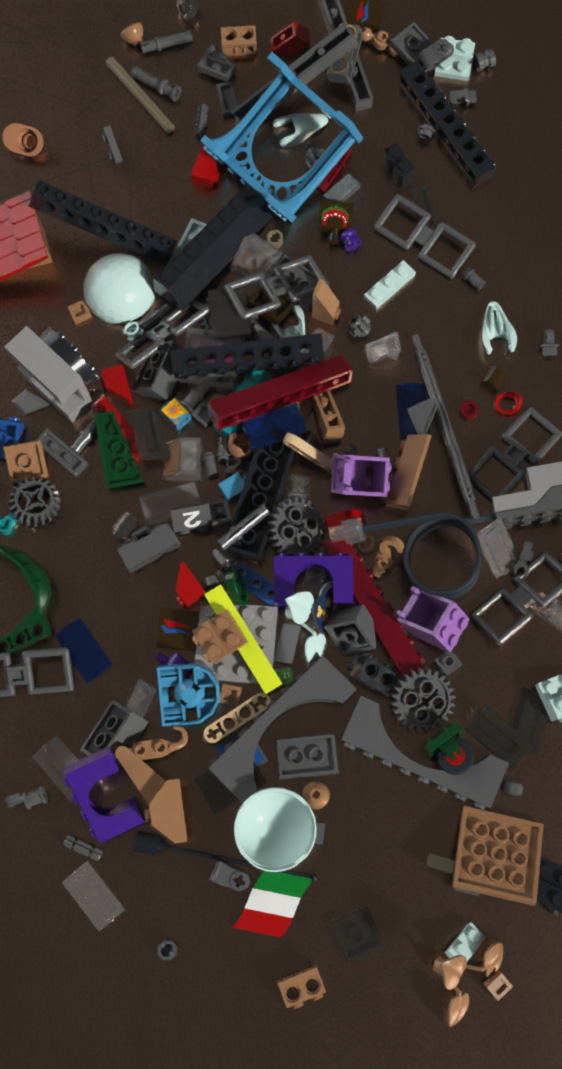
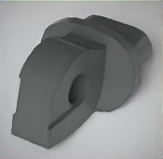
[450,87,476,106]
[539,329,559,356]
[201,570,229,590]

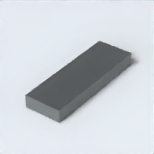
[35,428,89,477]

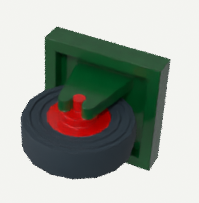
[425,722,474,775]

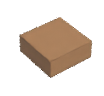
[67,299,92,325]
[219,684,242,707]
[483,970,513,1001]

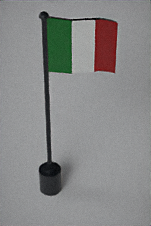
[133,831,317,937]

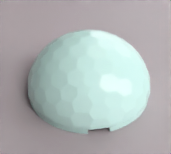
[83,253,156,324]
[234,787,317,872]

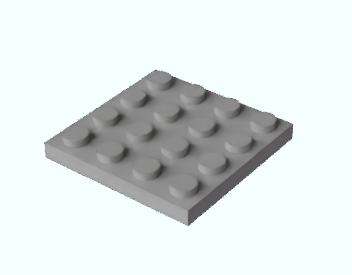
[193,601,278,684]

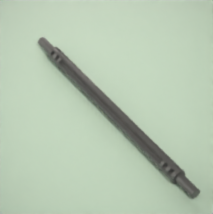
[412,334,480,521]

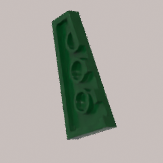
[94,411,145,489]

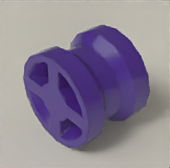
[339,228,362,251]

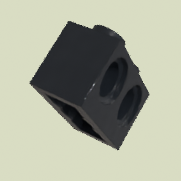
[349,654,399,697]

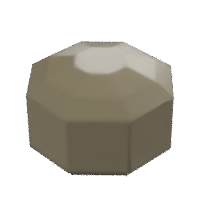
[266,230,283,249]

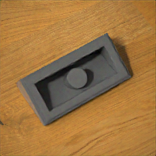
[274,623,302,665]

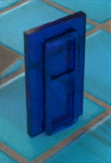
[396,383,430,439]
[243,403,307,451]
[55,618,113,683]

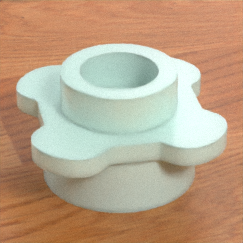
[123,322,144,341]

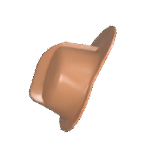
[3,123,44,156]

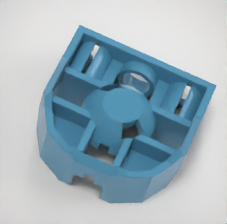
[157,662,220,727]

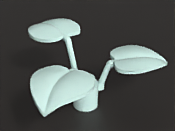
[285,582,338,665]

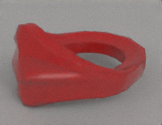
[495,391,522,415]

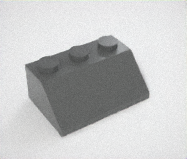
[131,340,185,401]
[80,700,148,774]

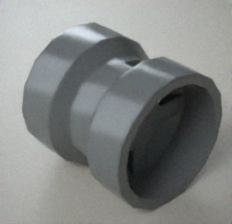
[473,48,496,71]

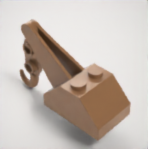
[115,726,188,844]

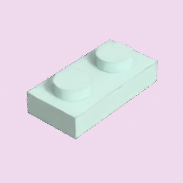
[445,922,486,961]

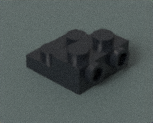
[536,857,562,916]

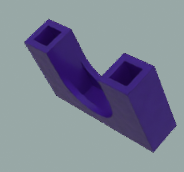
[274,553,353,606]
[63,746,145,843]

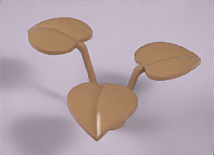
[433,941,503,1028]

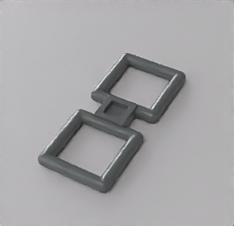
[373,194,476,279]
[224,255,329,320]
[115,299,210,369]
[468,406,562,500]
[469,551,562,645]
[0,647,74,697]

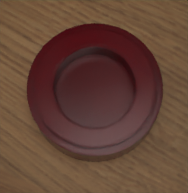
[459,400,479,420]

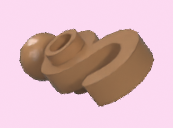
[361,27,401,58]
[370,536,404,578]

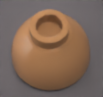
[121,22,143,47]
[302,781,330,810]

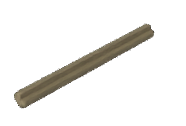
[106,57,175,134]

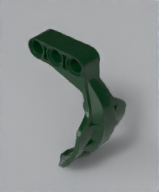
[0,544,51,655]

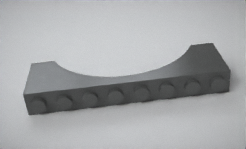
[209,656,357,804]
[341,696,509,810]

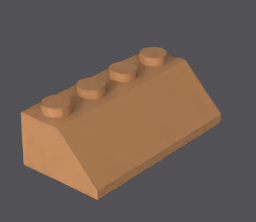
[383,434,432,516]

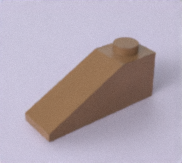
[312,279,341,325]
[311,390,345,444]

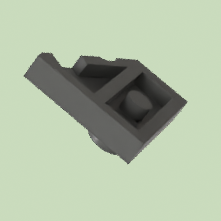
[197,43,236,83]
[101,125,123,165]

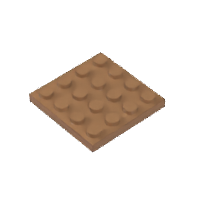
[452,806,544,906]

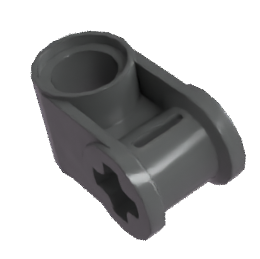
[418,39,454,71]
[209,860,250,891]

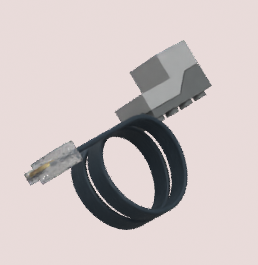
[328,461,562,600]

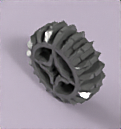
[8,476,61,527]

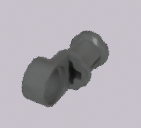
[4,786,48,810]

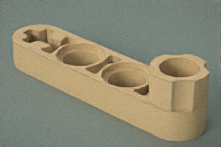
[282,433,340,474]
[202,693,271,745]

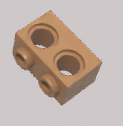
[221,25,257,56]
[278,965,326,1010]

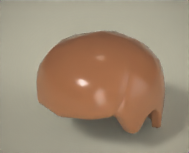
[228,432,256,459]

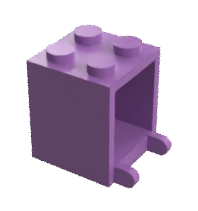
[331,454,392,497]
[396,586,470,653]

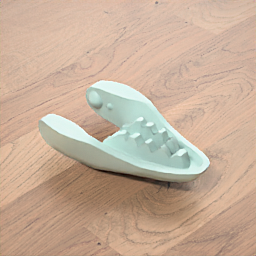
[272,113,328,148]
[482,302,517,354]
[271,305,305,353]

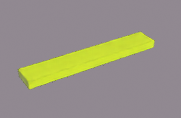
[204,584,282,694]

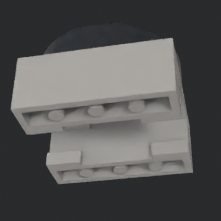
[4,326,100,423]

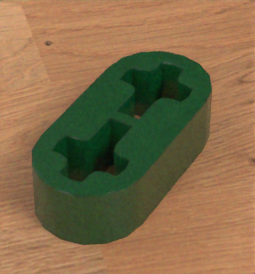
[225,570,248,606]

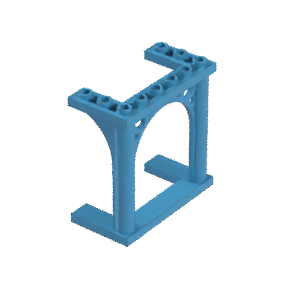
[200,52,364,223]

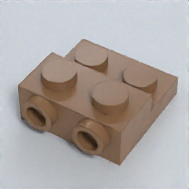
[192,609,248,664]

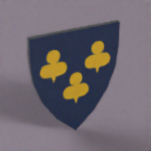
[312,585,333,634]

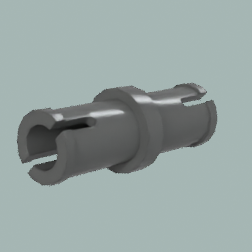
[70,418,97,454]

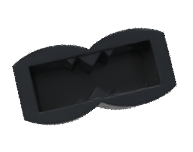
[383,143,414,188]

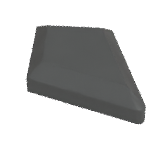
[12,389,50,415]

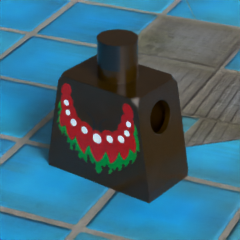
[319,200,354,245]

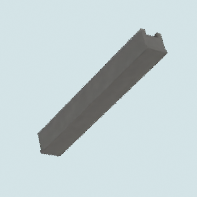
[317,0,373,112]
[231,22,359,123]

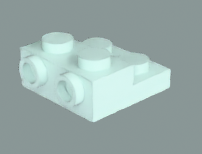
[434,36,475,81]
[535,674,562,723]

